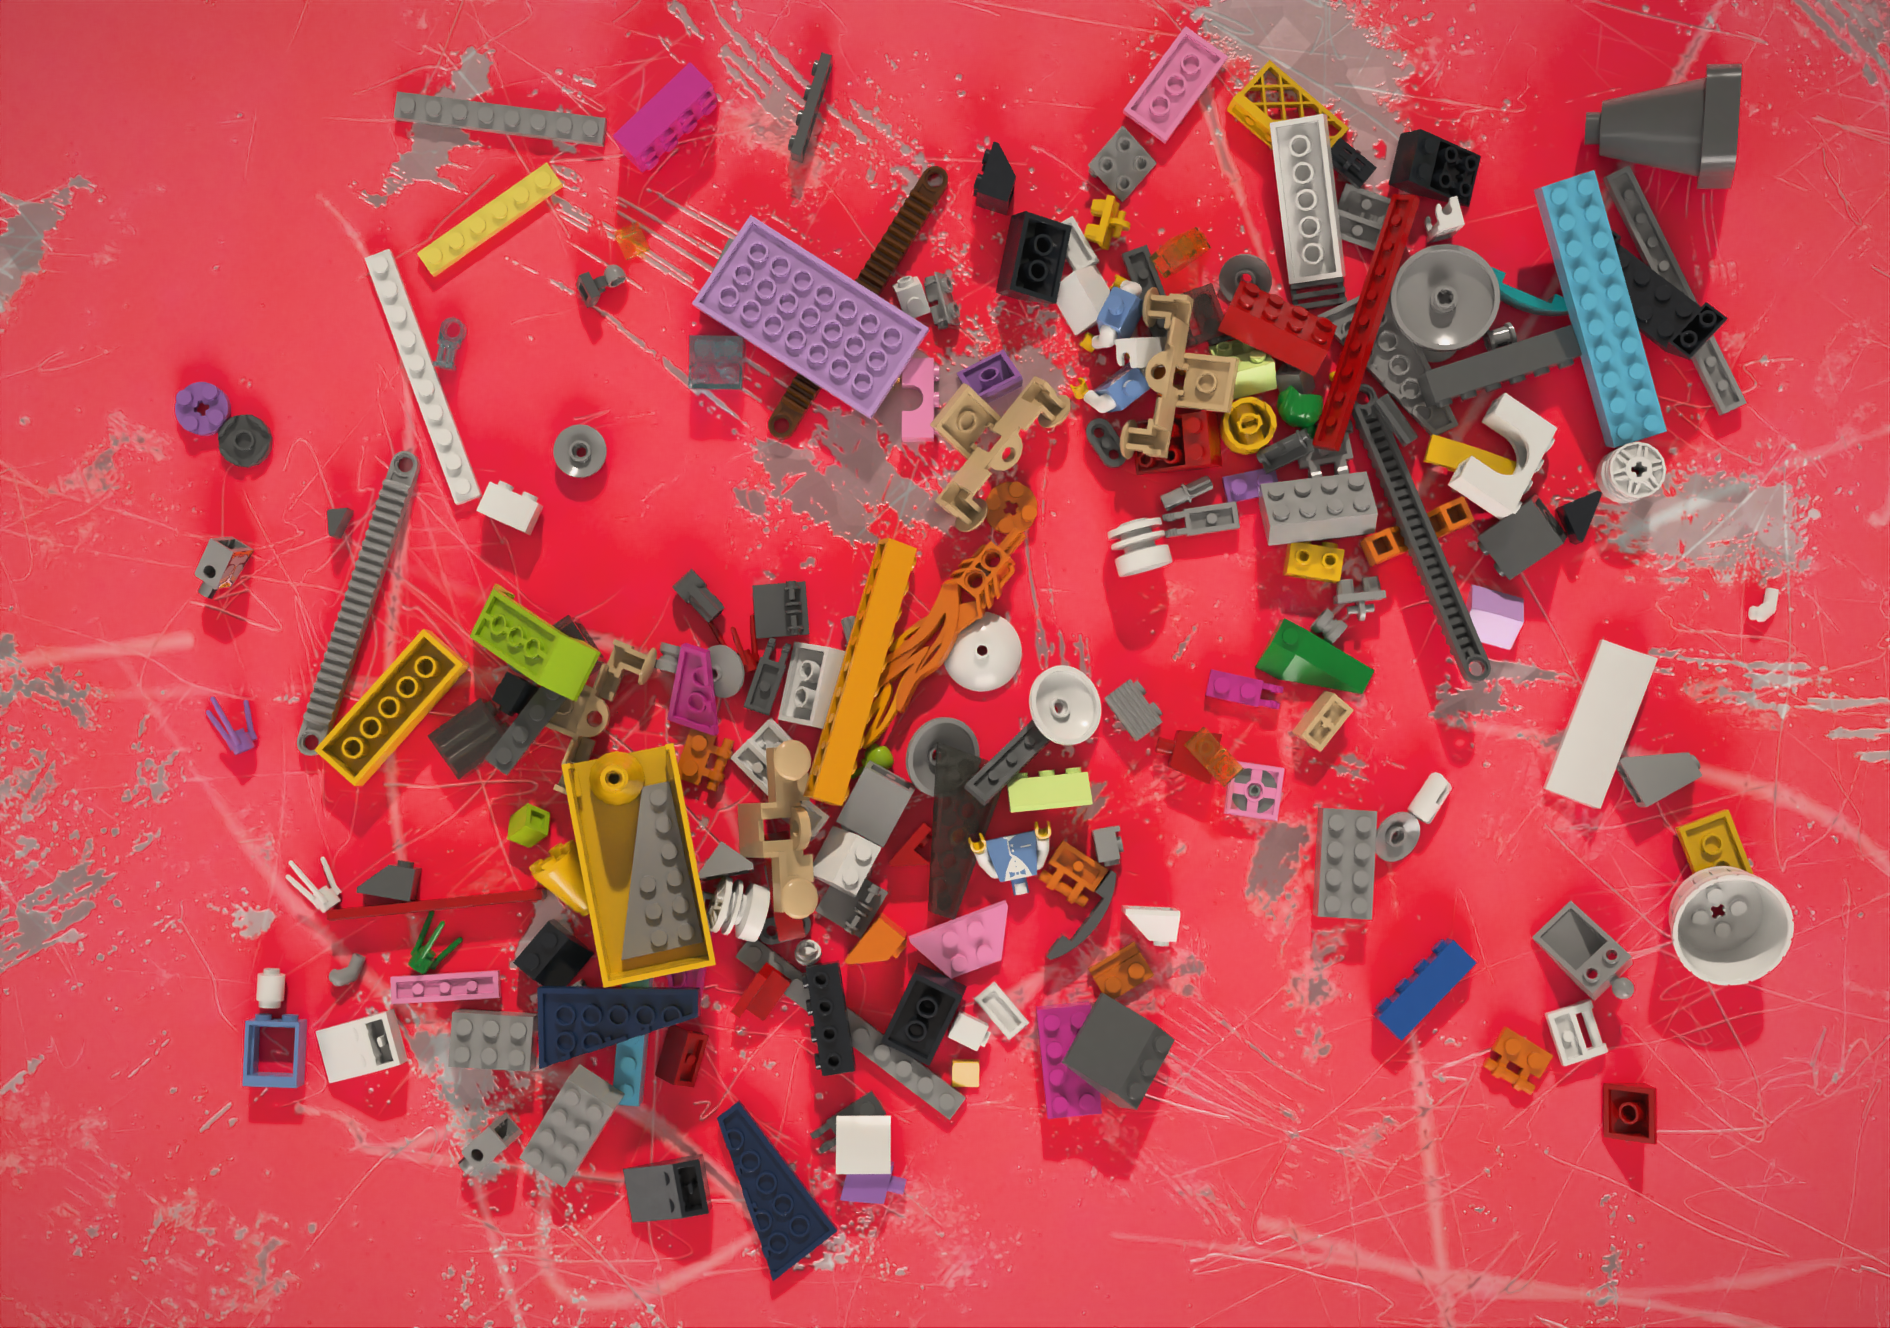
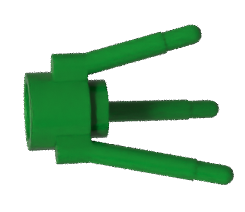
[408,911,463,974]

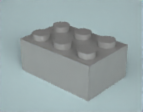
[448,1008,538,1072]

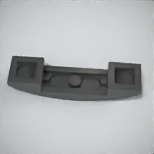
[1045,870,1116,960]

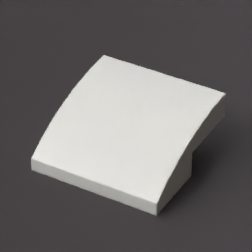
[731,718,793,796]
[836,1115,891,1174]

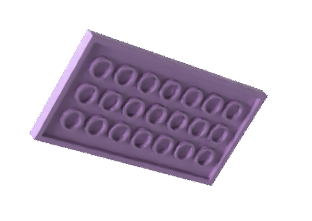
[692,215,929,419]

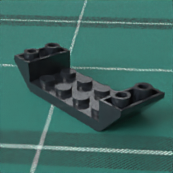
[1611,230,1728,360]

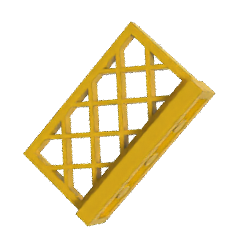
[1226,60,1349,150]

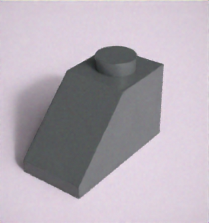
[356,860,422,901]

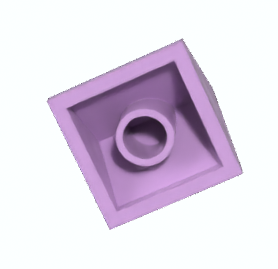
[1466,584,1524,650]

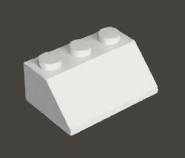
[778,641,846,729]

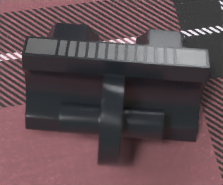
[1331,137,1377,190]

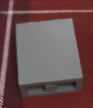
[836,761,916,847]

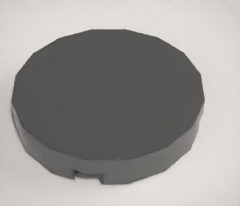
[218,414,273,468]

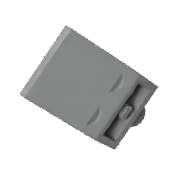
[1532,900,1635,1001]

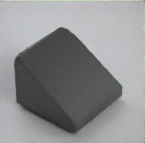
[327,508,354,539]

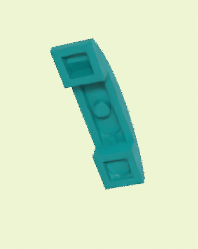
[1491,267,1569,316]

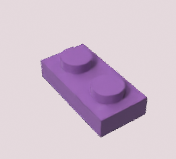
[1221,468,1278,503]

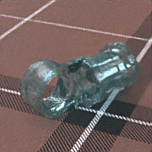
[432,317,467,371]

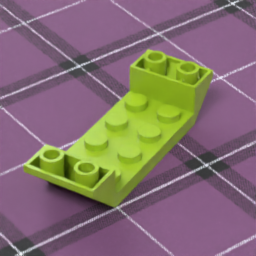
[470,583,601,701]

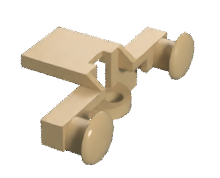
[1120,287,1239,459]
[930,376,1071,532]
[545,639,657,795]
[737,740,818,919]

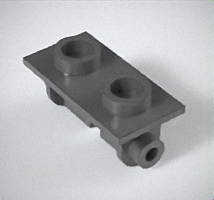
[1256,428,1315,474]

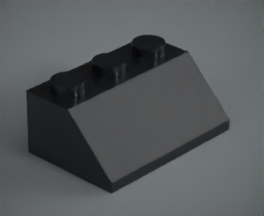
[996,211,1072,304]

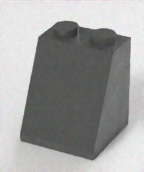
[1477,493,1568,580]

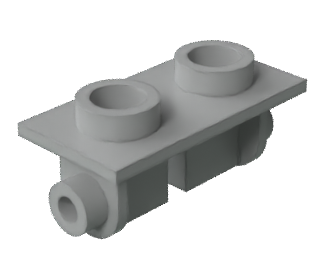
[924,272,960,330]

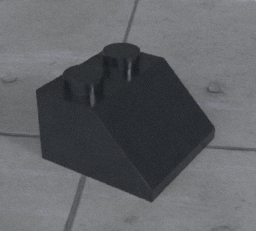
[513,919,595,986]

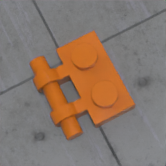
[678,728,734,792]
[1038,840,1108,907]
[1483,1026,1553,1095]

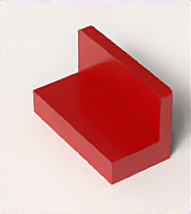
[731,962,792,1021]
[655,1025,709,1088]

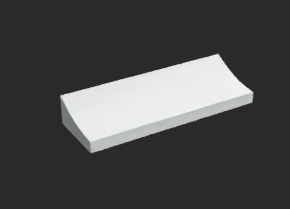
[1270,114,1346,284]
[1543,639,1658,809]

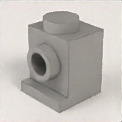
[1091,825,1124,866]

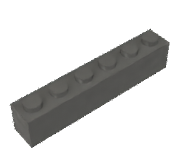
[1416,325,1582,409]

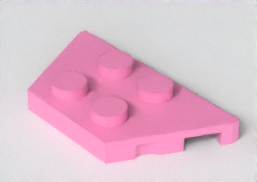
[909,900,1008,979]

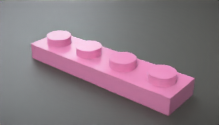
[390,970,501,1004]

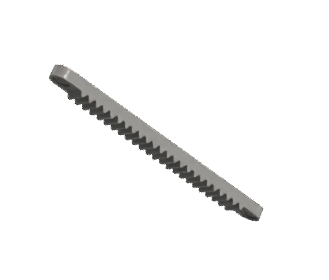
[296,451,421,756]

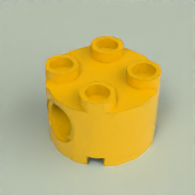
[1219,397,1277,455]

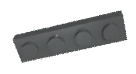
[788,52,833,163]
[1121,245,1168,339]
[485,686,567,776]
[965,719,1051,806]

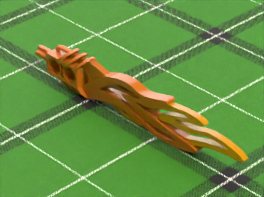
[862,527,1027,749]

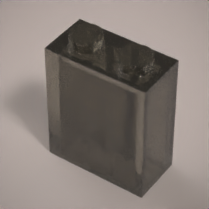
[427,698,510,780]

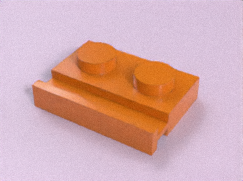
[1088,941,1154,999]

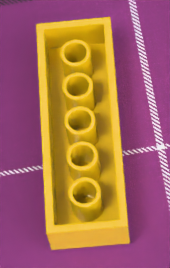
[315,629,470,786]

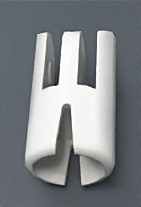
[1407,772,1452,824]

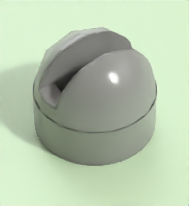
[603,265,627,288]

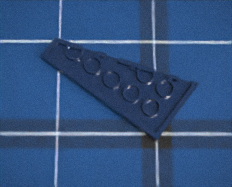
[537,986,701,1069]

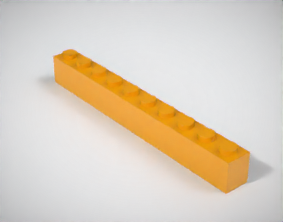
[803,538,917,806]

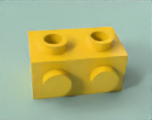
[1283,541,1345,584]

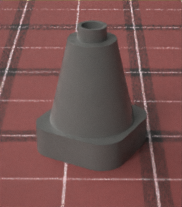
[1584,63,1742,189]

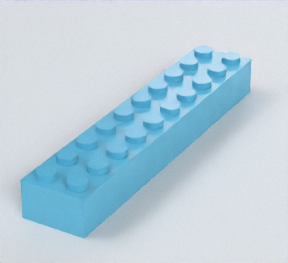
[1534,170,1667,448]

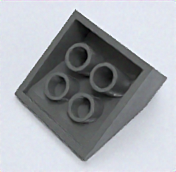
[1061,993,1175,1110]

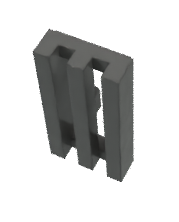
[1289,276,1347,310]

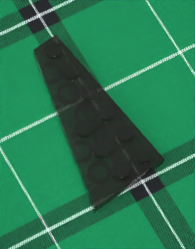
[928,742,1002,919]

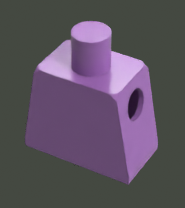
[840,1161,907,1204]

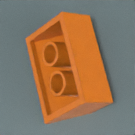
[845,913,907,964]

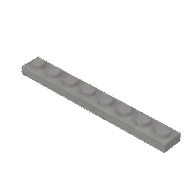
[393,91,607,147]

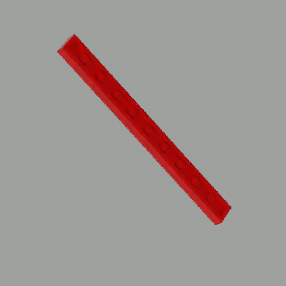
[1312,194,1420,452]

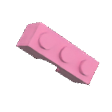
[902,358,939,442]

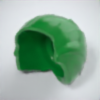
[1276,386,1323,439]

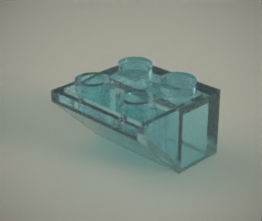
[688,335,746,390]

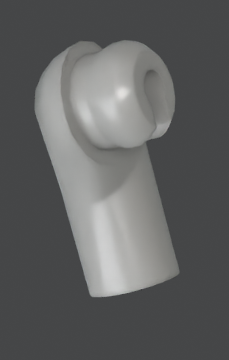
[328,953,366,986]

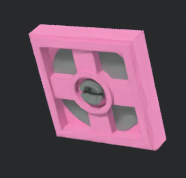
[1223,760,1285,821]

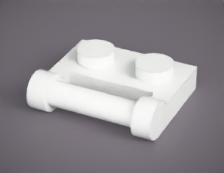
[1544,999,1608,1066]

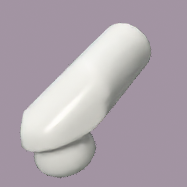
[1748,588,1779,622]

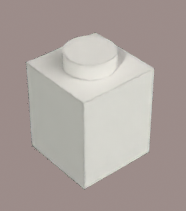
[948,1010,991,1051]

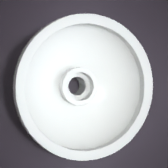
[944,612,1022,692]
[1029,665,1101,745]

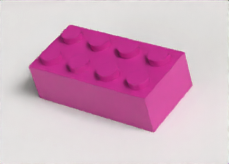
[613,62,718,173]
[1036,1001,1102,1119]

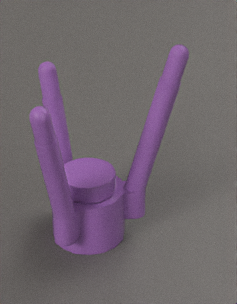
[206,696,258,755]

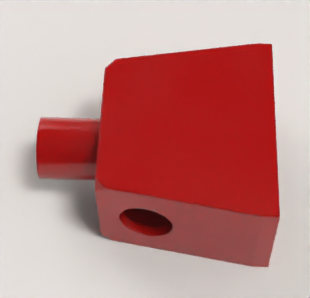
[1155,730,1222,784]

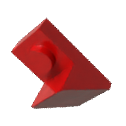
[888,822,932,867]

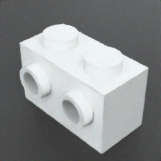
[476,480,543,535]

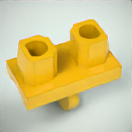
[1084,195,1131,250]

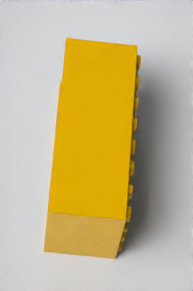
[561,743,716,988]

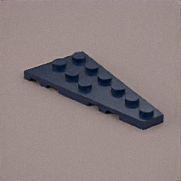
[717,1100,838,1281]

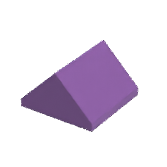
[956,349,1023,404]

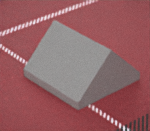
[699,841,754,882]

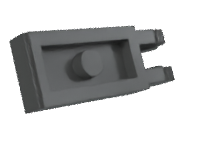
[744,637,792,716]
[810,1090,886,1153]

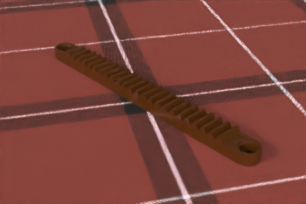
[768,166,948,440]

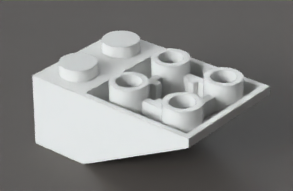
[315,1009,408,1083]

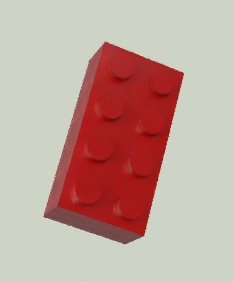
[1218,280,1337,376]

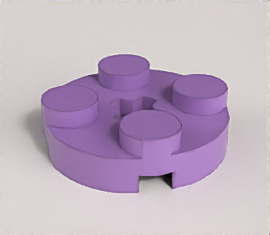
[175,382,231,436]

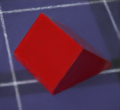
[1603,1083,1657,1144]

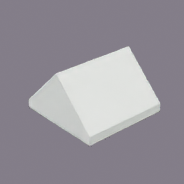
[1056,264,1111,337]

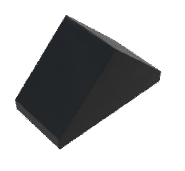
[1556,491,1602,545]

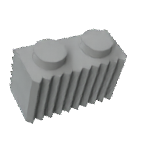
[1103,679,1163,741]

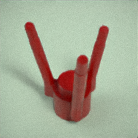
[708,614,760,673]

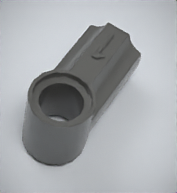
[672,568,725,623]

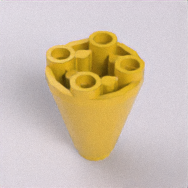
[589,751,645,806]
[529,840,589,917]

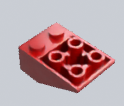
[1134,410,1222,475]

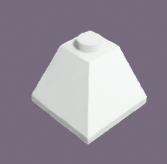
[1121,905,1180,946]

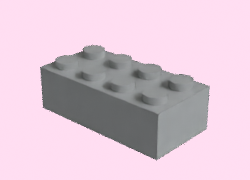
[1258,471,1378,546]
[1312,807,1377,920]
[519,1064,625,1188]

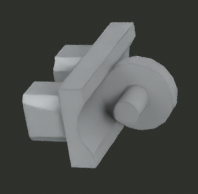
[1333,576,1386,621]

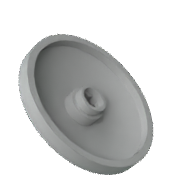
[1390,244,1500,352]

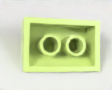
[1007,767,1093,813]

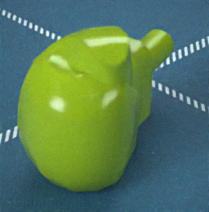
[851,743,894,779]

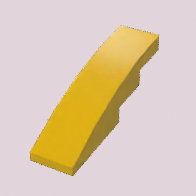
[1424,434,1516,475]

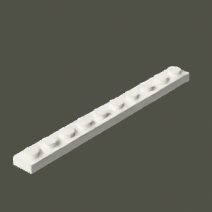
[364,249,482,505]

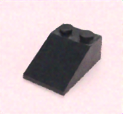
[881,963,967,1066]

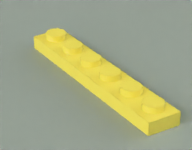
[417,162,563,277]

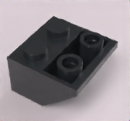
[973,142,1016,215]

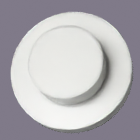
[795,939,822,965]

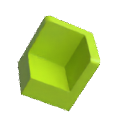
[507,803,550,848]

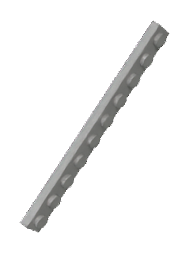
[1603,165,1747,416]
[735,939,966,1120]

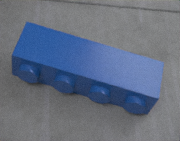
[1373,938,1477,1041]

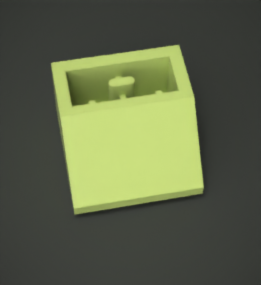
[1209,340,1277,400]

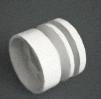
[1596,442,1666,504]
[1107,517,1173,577]
[708,876,770,943]

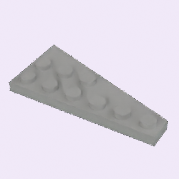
[1318,292,1459,436]
[621,781,703,960]

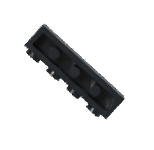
[802,960,856,1076]

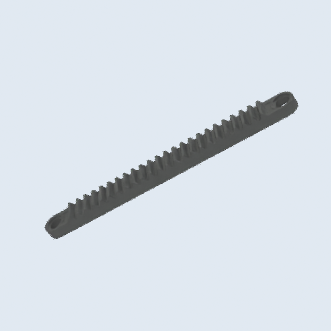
[1352,384,1491,683]

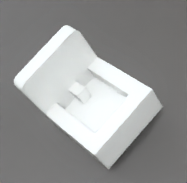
[892,276,931,318]

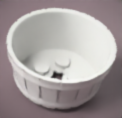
[1668,866,1794,986]

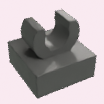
[575,271,608,308]

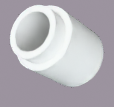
[256,968,286,1008]

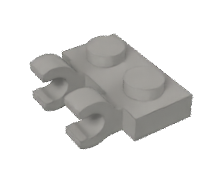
[1297,432,1353,478]

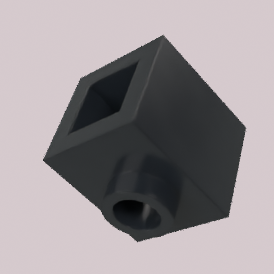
[492,672,539,717]

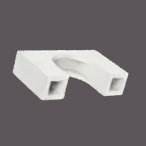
[1448,393,1557,520]

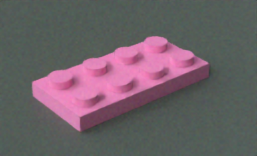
[1123,26,1228,143]

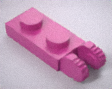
[1205,669,1284,709]

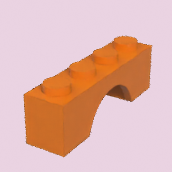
[1359,496,1475,567]

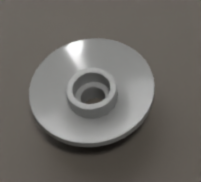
[1219,254,1272,301]
[553,424,607,478]
[707,645,745,698]
[1375,812,1420,862]

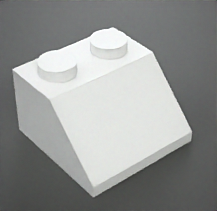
[813,826,882,898]

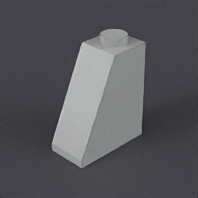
[1616,752,1702,807]

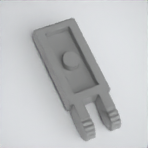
[1162,501,1240,538]

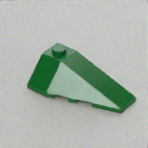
[1255,618,1375,694]

